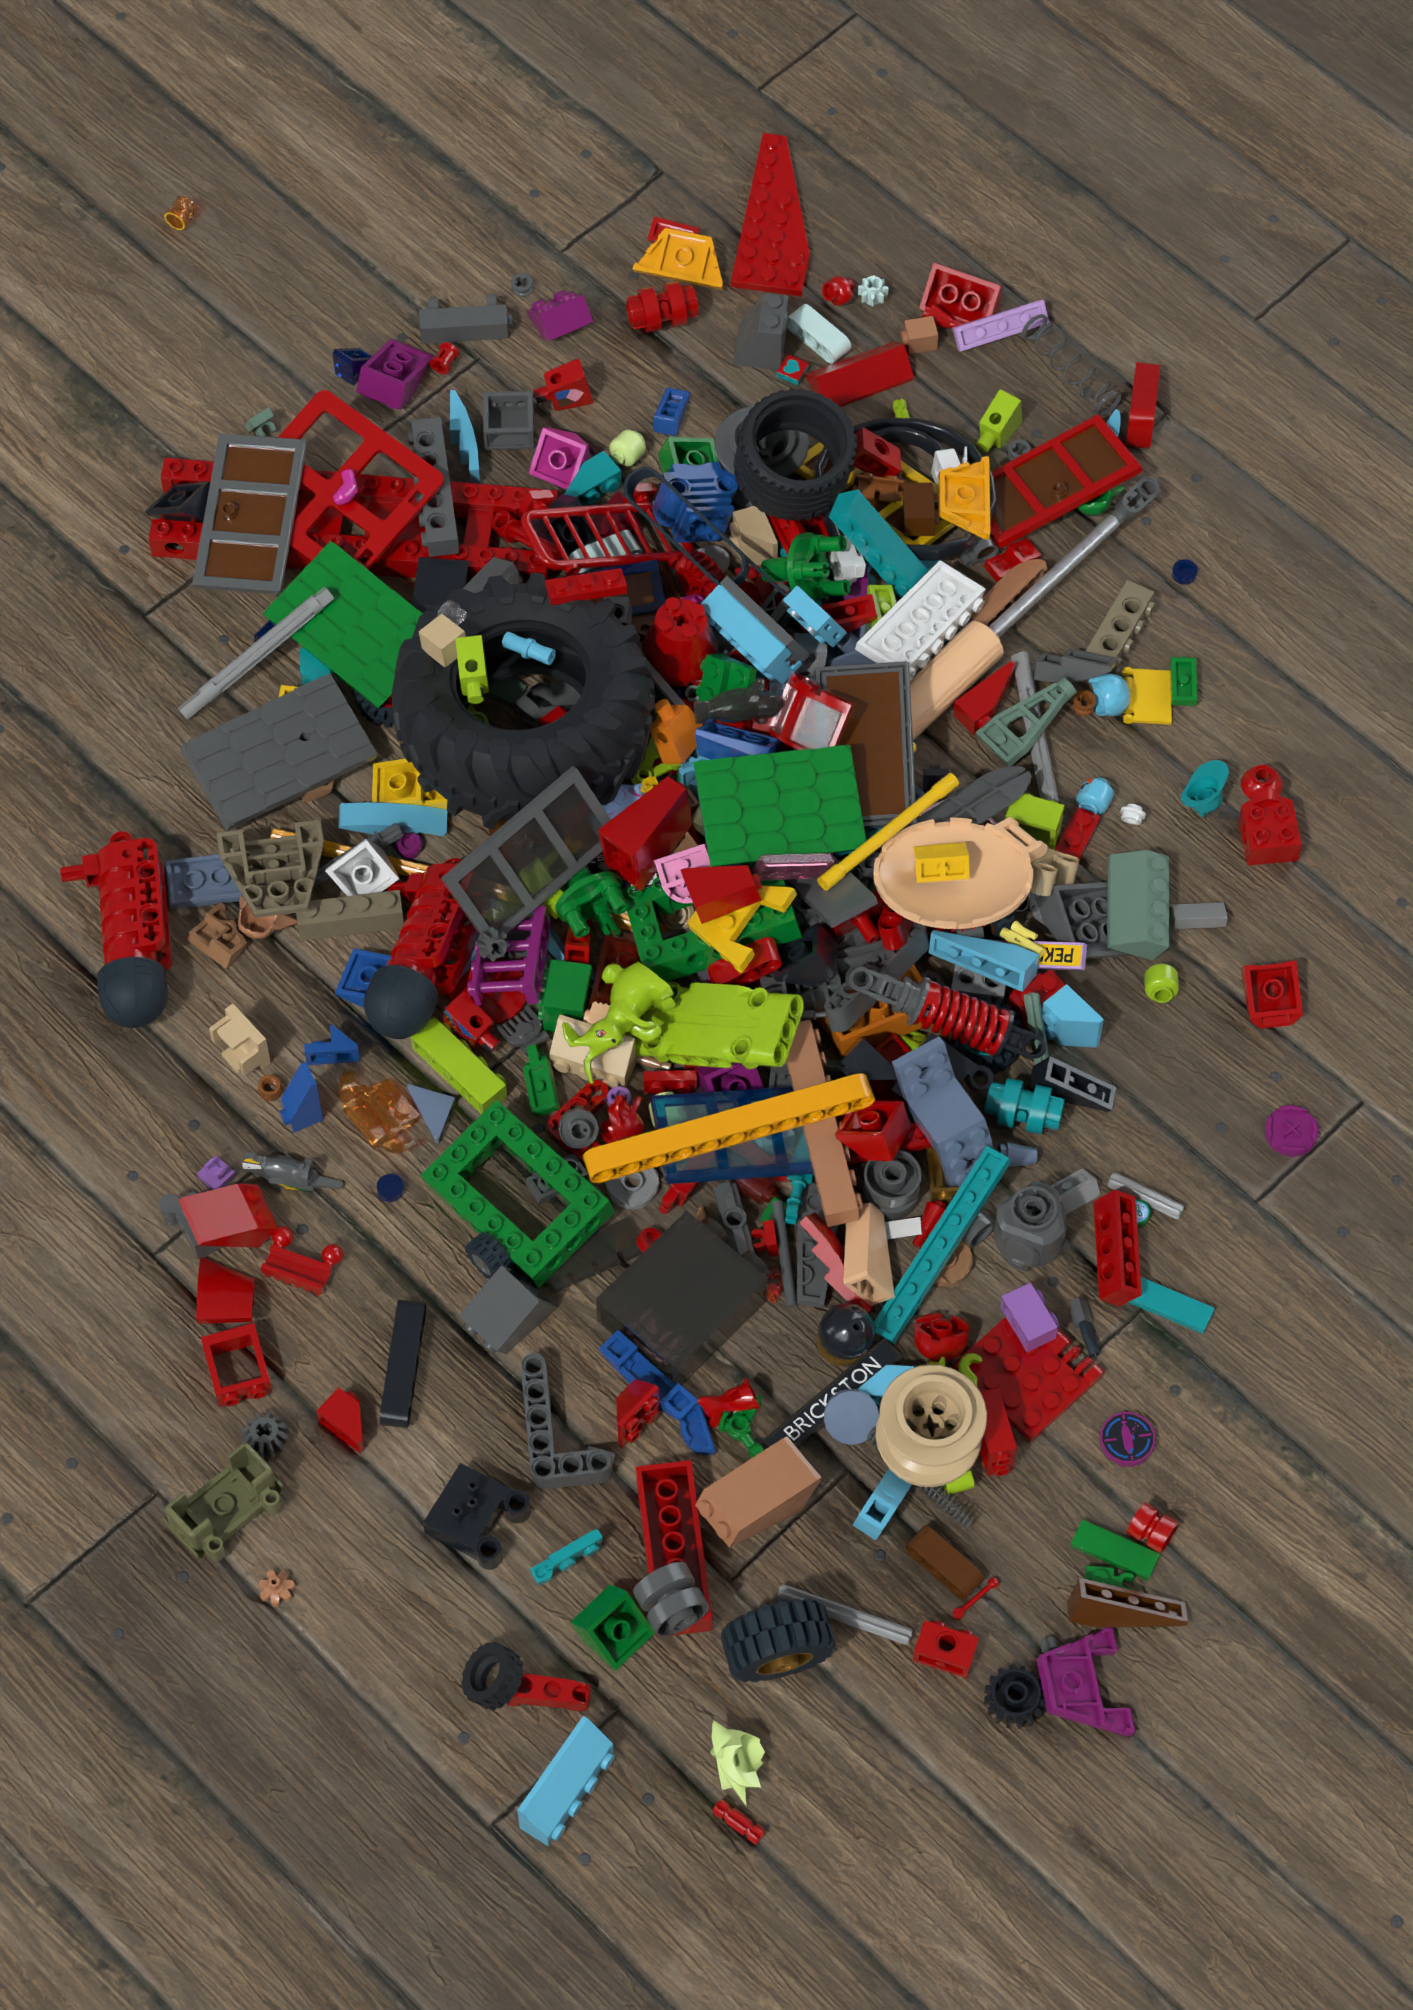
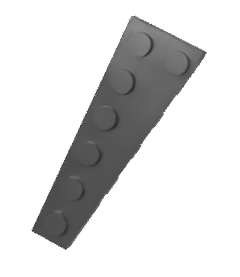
[797,1166,850,1308]

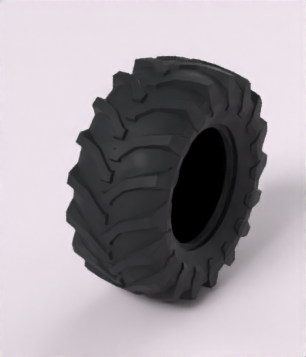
[392,572,655,832]

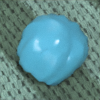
[1089,673,1131,716]

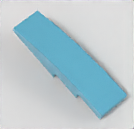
[450,390,480,484]
[339,802,447,837]

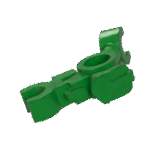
[719,1394,764,1459]

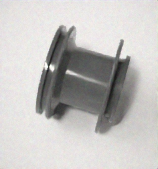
[715,406,809,514]

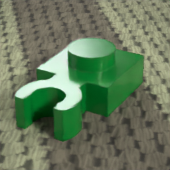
[1085,1566,1134,1590]

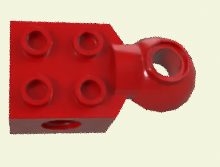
[1238,764,1302,866]

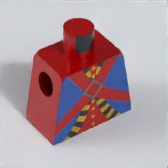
[442,992,500,1053]

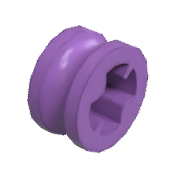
[607,1086,631,1107]

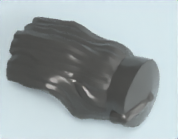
[512,680,581,728]

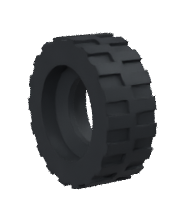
[461,1642,524,1710]

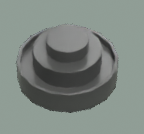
[558,1108,599,1149]

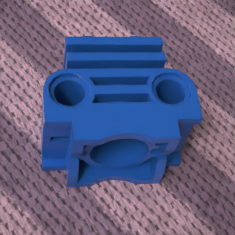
[651,462,738,543]

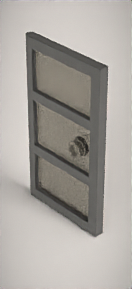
[441,766,611,934]

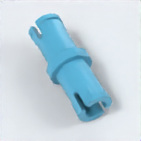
[502,632,555,665]

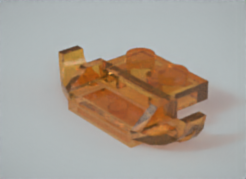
[340,1070,421,1153]

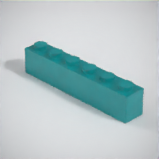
[829,490,929,599]

